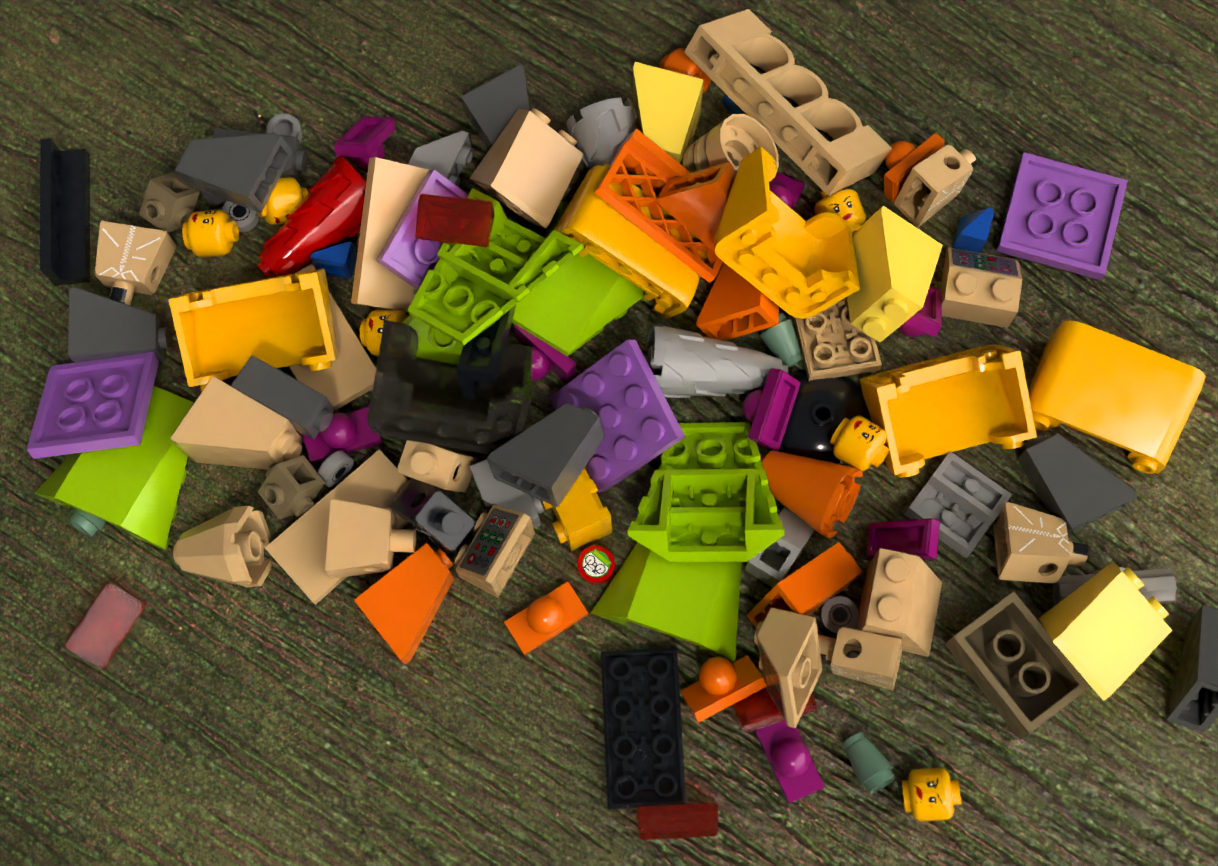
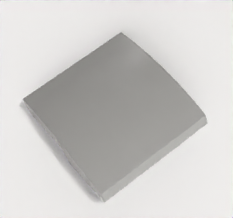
[904,451,1012,558]

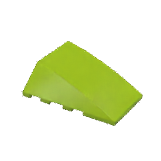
[407,188,584,345]
[512,201,645,357]
[35,386,194,551]
[627,422,785,562]
[591,542,742,662]

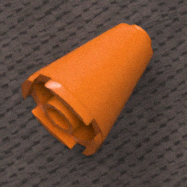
[760,450,863,539]

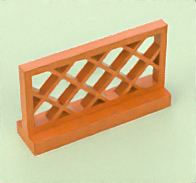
[594,128,723,283]

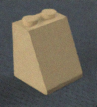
[470,108,584,228]
[170,376,304,470]
[855,548,942,657]

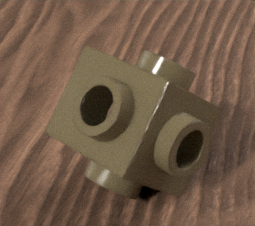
[139,172,200,233]
[258,455,325,520]

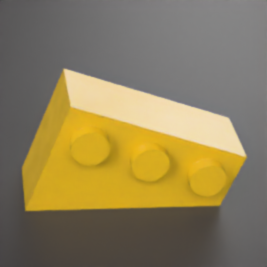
[541,468,612,551]

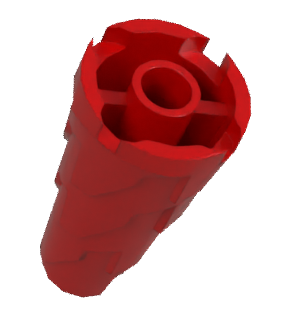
[257,155,366,278]

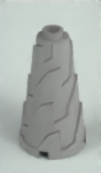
[566,97,642,190]
[645,324,788,398]

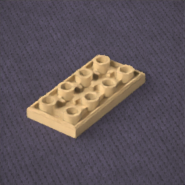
[351,157,430,313]
[289,264,384,412]
[793,297,882,381]
[265,449,424,605]

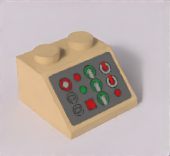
[940,247,1022,328]
[455,505,535,598]
[754,608,823,728]

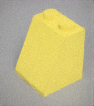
[633,62,704,165]
[847,206,943,343]
[1039,561,1172,701]

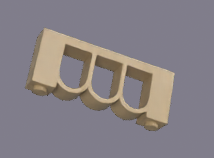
[684,9,892,196]

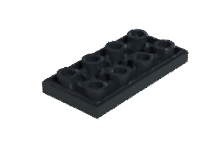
[601,648,686,810]

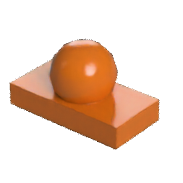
[884,133,944,202]
[504,581,589,656]
[680,655,767,723]

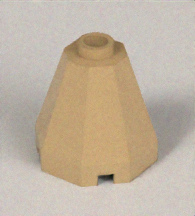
[173,506,272,588]

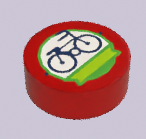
[577,545,615,585]

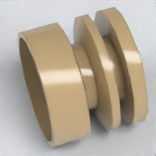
[683,114,779,173]

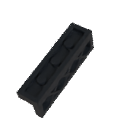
[40,138,90,286]
[457,305,516,400]

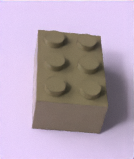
[945,591,1091,738]

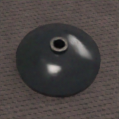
[778,371,872,466]

